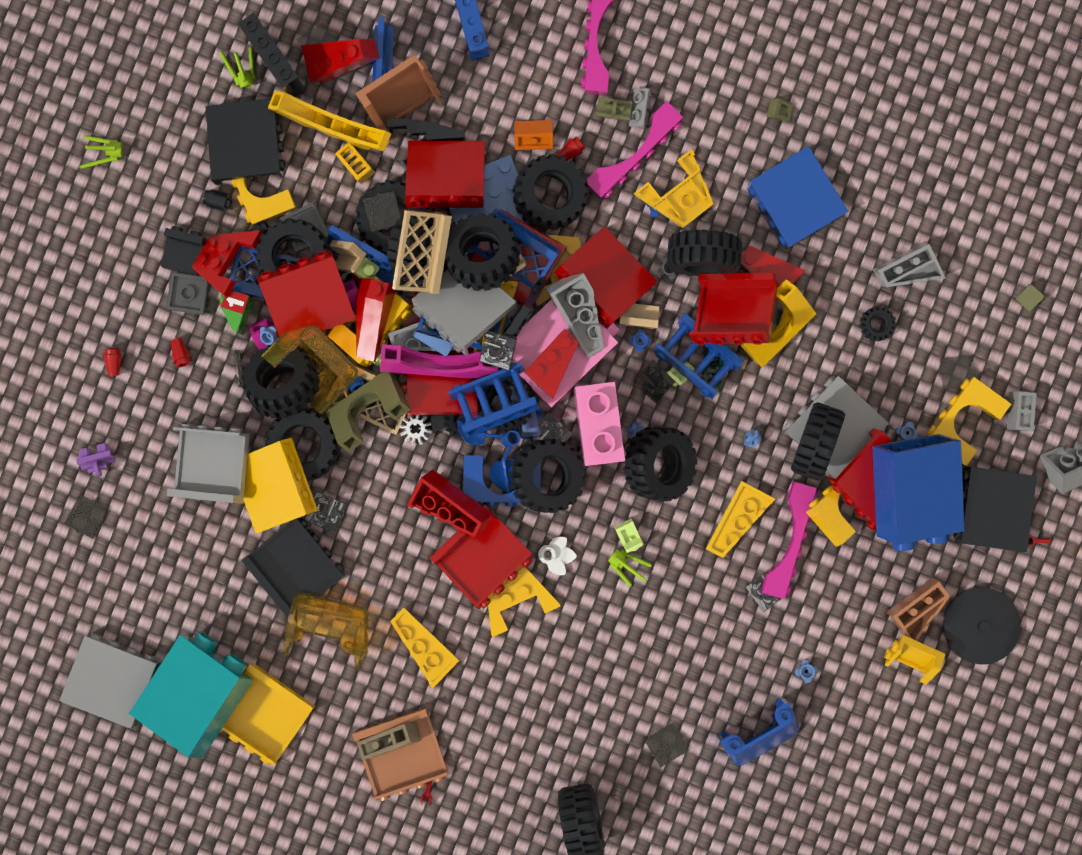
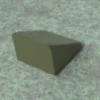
[767,98,794,123]
[1015,284,1045,312]

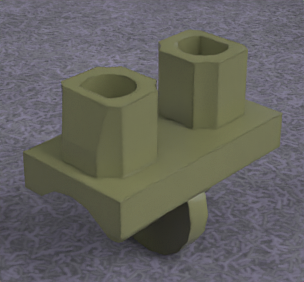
[596,97,632,121]

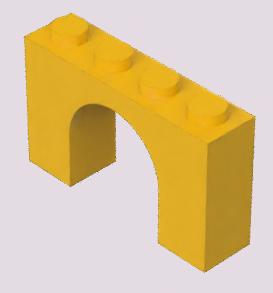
[231,178,297,226]
[328,276,413,367]
[741,280,816,368]
[926,377,1011,466]
[806,485,856,547]

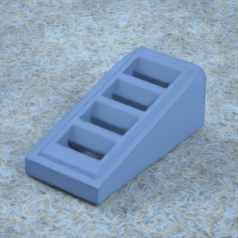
[413,332,453,356]

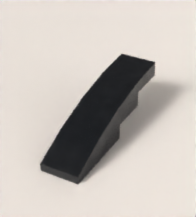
[386,119,465,141]

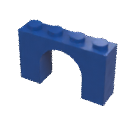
[463,455,541,507]

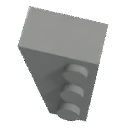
[873,243,946,287]

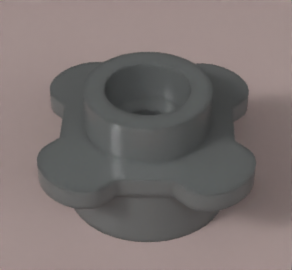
[658,257,676,279]

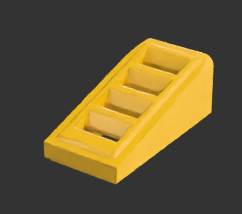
[335,143,375,184]

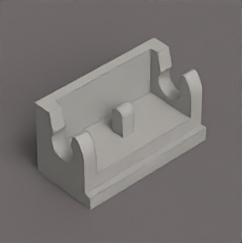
[1007,391,1037,431]

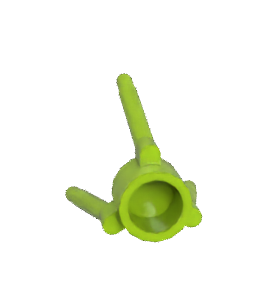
[219,46,257,89]
[80,135,123,169]
[608,549,652,587]

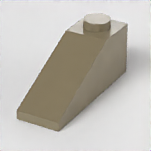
[357,722,421,761]

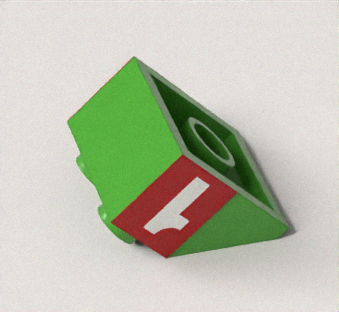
[220,290,254,335]

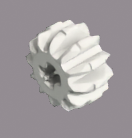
[400,415,432,445]

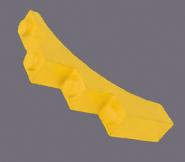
[268,90,391,152]

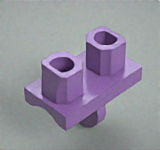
[76,443,116,477]

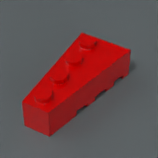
[301,39,379,82]
[407,469,493,537]

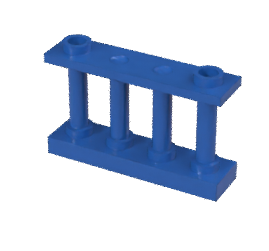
[455,0,490,61]
[653,312,744,400]
[448,362,539,438]

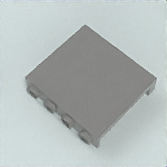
[412,257,518,356]
[784,376,889,479]
[167,424,250,503]
[59,633,160,729]

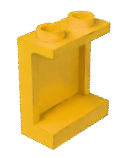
[884,635,945,685]

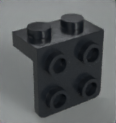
[161,226,207,275]

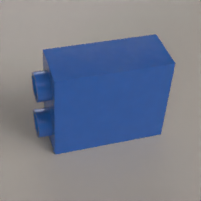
[872,434,964,551]

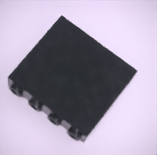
[238,12,306,97]
[205,98,286,185]
[953,466,1037,552]
[241,517,345,620]

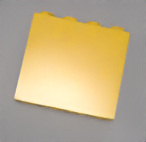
[244,438,318,534]
[220,662,315,765]

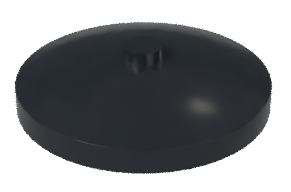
[942,587,1021,665]

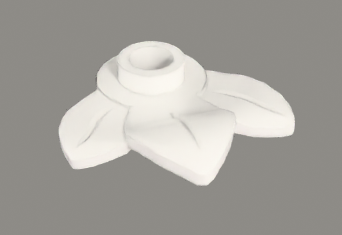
[538,537,577,575]

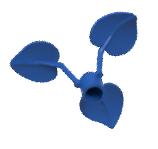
[457,410,543,493]

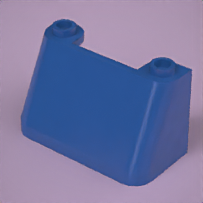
[717,697,799,766]

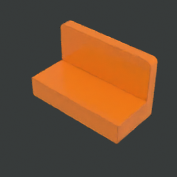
[514,120,553,150]

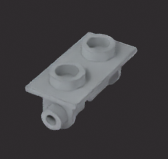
[629,88,652,129]

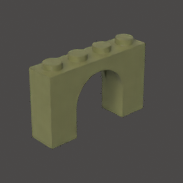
[326,372,411,453]

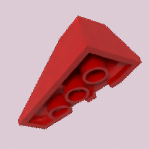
[356,278,396,362]

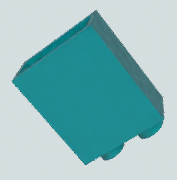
[129,632,253,758]

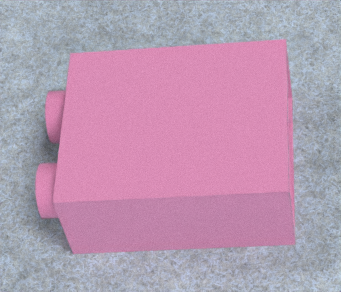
[497,299,620,408]
[574,382,625,466]

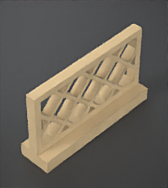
[392,210,452,294]
[327,359,407,435]

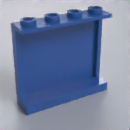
[747,146,848,249]

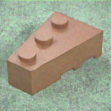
[887,577,950,641]

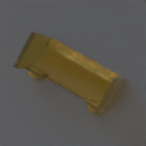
[262,325,358,414]
[284,593,368,670]

